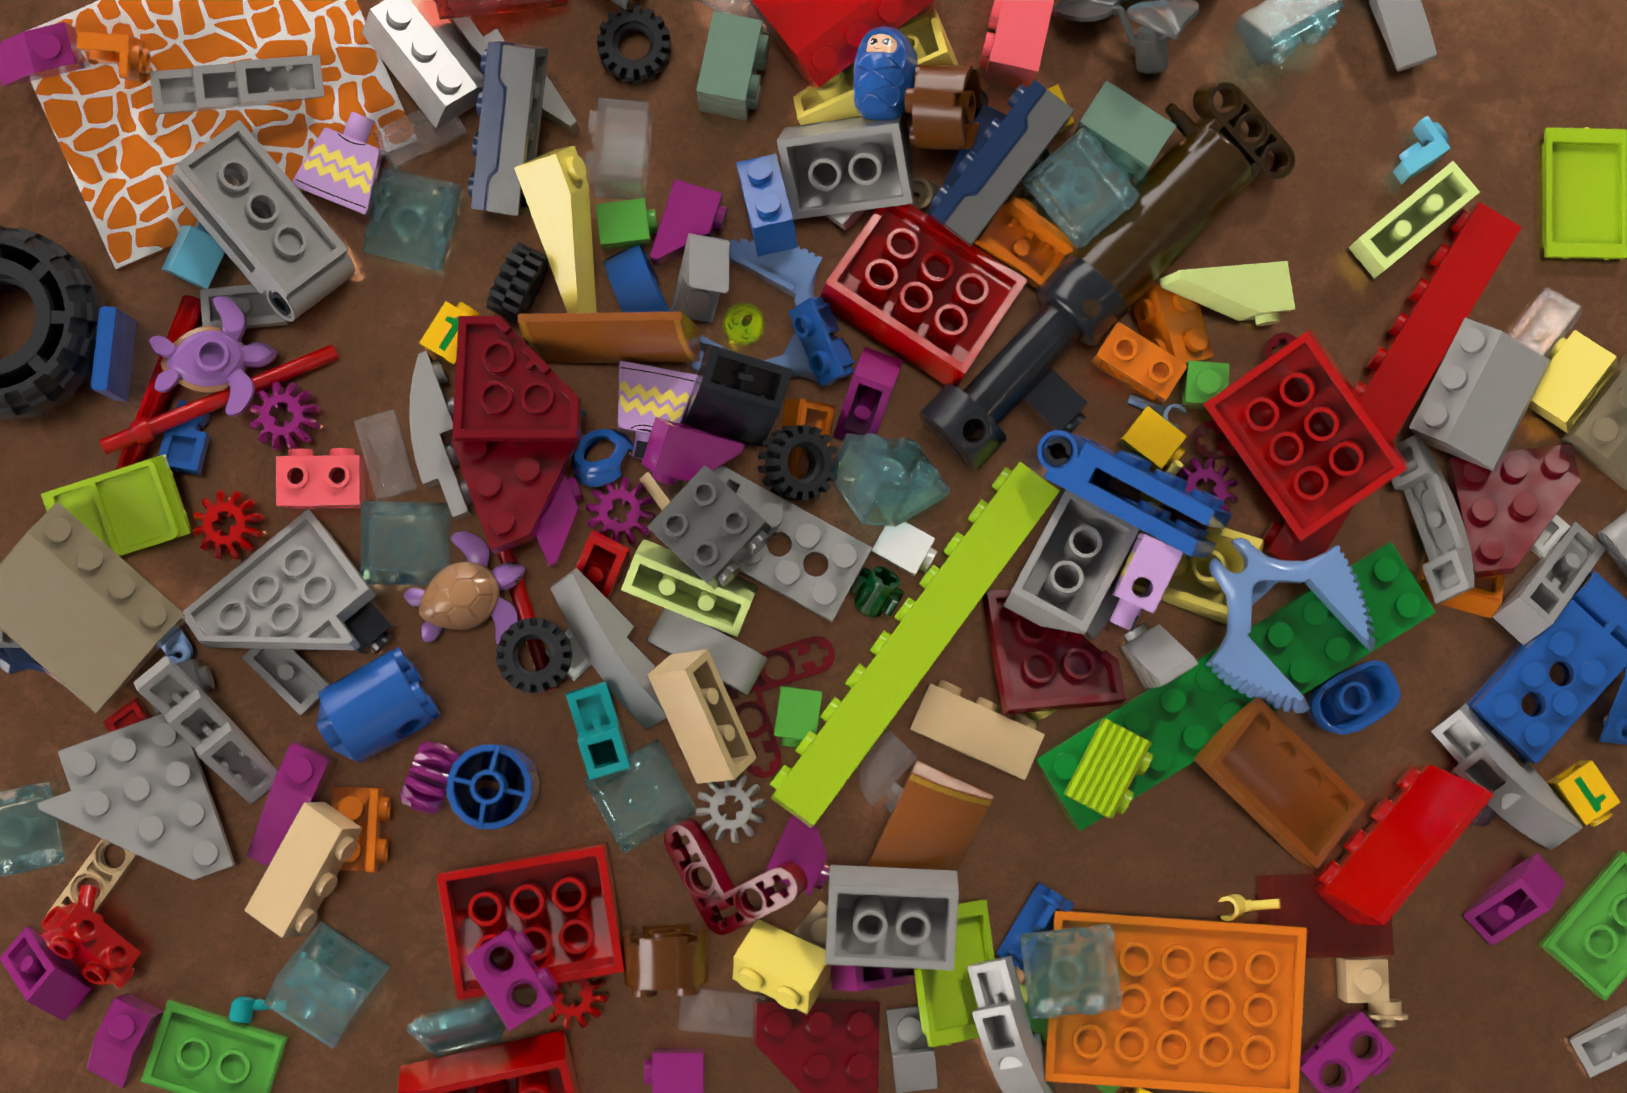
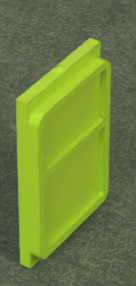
[1542,127,1627,260]
[41,454,193,556]
[913,899,995,1047]

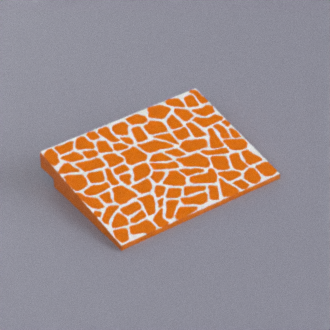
[30,0,419,271]

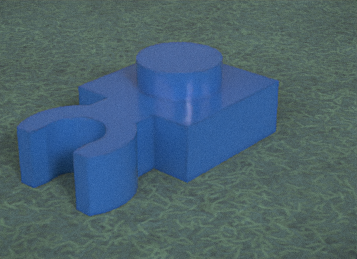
[158,400,211,476]

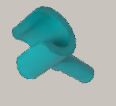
[229,996,290,1023]

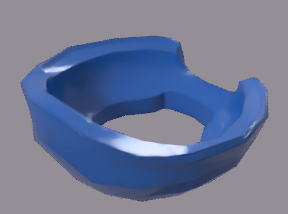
[572,429,634,487]

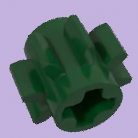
[850,566,905,617]

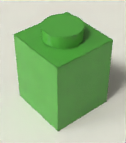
[595,198,658,252]
[1179,361,1230,410]
[774,686,822,747]

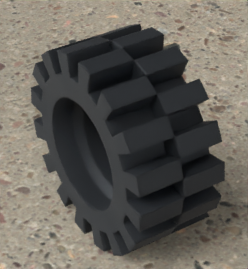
[597,5,672,85]
[486,242,549,323]
[758,425,839,500]
[496,618,572,693]

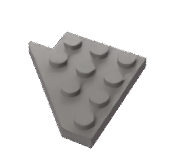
[183,508,376,650]
[37,714,236,880]

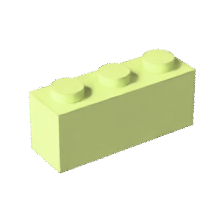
[1348,161,1480,279]
[621,539,758,637]

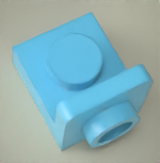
[1393,116,1451,185]

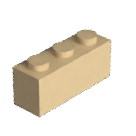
[647,649,757,784]
[908,679,1045,780]
[244,802,363,938]

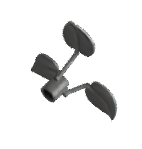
[1050,0,1199,73]

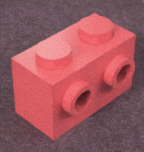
[276,448,366,510]

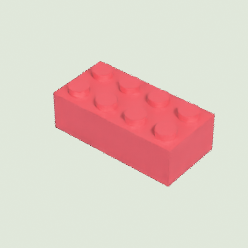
[979,0,1054,89]

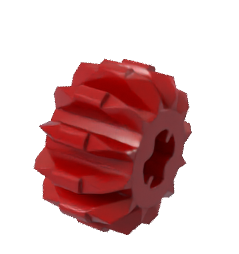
[192,490,264,560]
[547,977,609,1030]

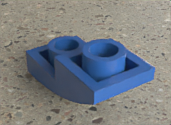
[603,243,671,312]

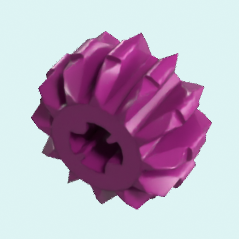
[250,382,321,452]
[1176,457,1238,527]
[585,477,656,546]
[400,741,459,815]

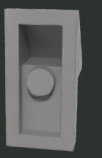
[670,233,730,323]
[886,1005,938,1093]

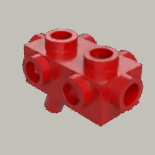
[39,885,141,988]

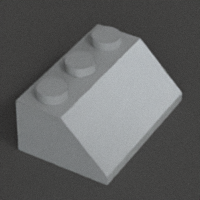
[362,0,485,129]
[777,112,913,220]
[1409,318,1551,472]
[1004,490,1140,634]
[825,865,959,970]

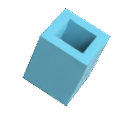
[161,222,225,289]

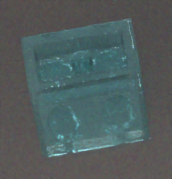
[1235,0,1345,68]
[831,433,950,527]
[264,921,390,1049]

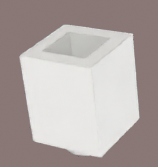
[871,514,937,577]

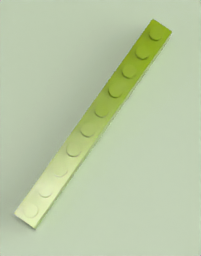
[770,462,1060,828]

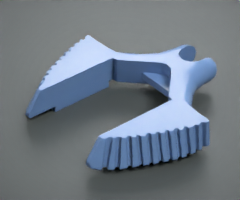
[691,239,851,386]
[1206,538,1376,713]

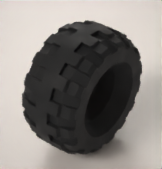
[0,225,104,421]

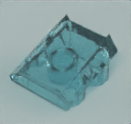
[1022,128,1140,248]
[362,168,463,270]
[360,501,450,586]
[584,739,697,853]
[0,781,65,877]
[1020,924,1123,1019]
[407,999,506,1058]

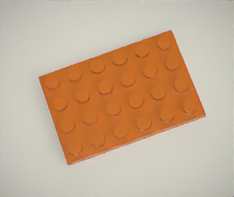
[1045,910,1307,1093]

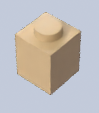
[1336,955,1390,1003]

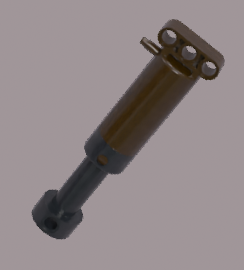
[918,82,1296,470]

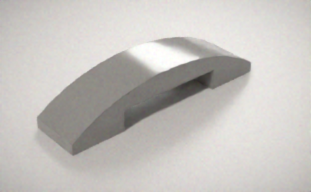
[1391,435,1474,604]

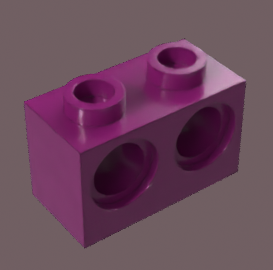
[464,926,558,1031]
[1300,1008,1396,1093]

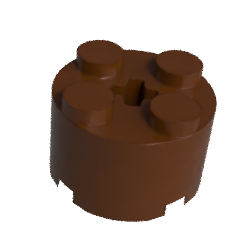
[904,64,982,150]
[622,924,709,998]

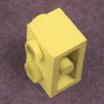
[1528,330,1618,433]
[733,919,831,1014]

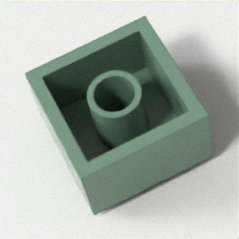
[696,11,770,121]
[1071,80,1177,183]

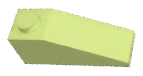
[1160,261,1295,326]

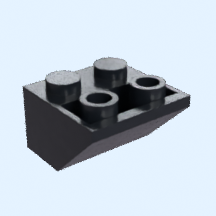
[683,343,793,447]

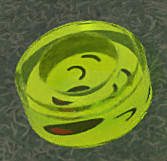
[723,302,764,345]

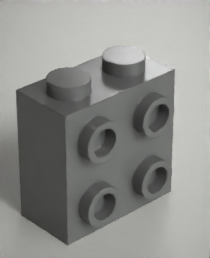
[647,465,772,589]

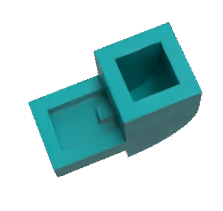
[566,681,630,780]

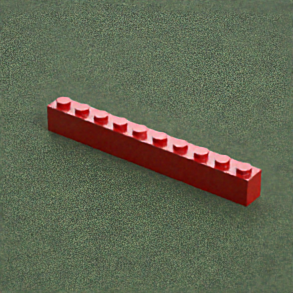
[1262,201,1522,561]

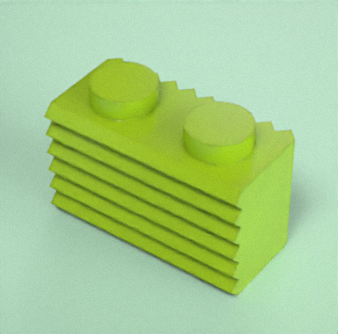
[1064,719,1153,819]

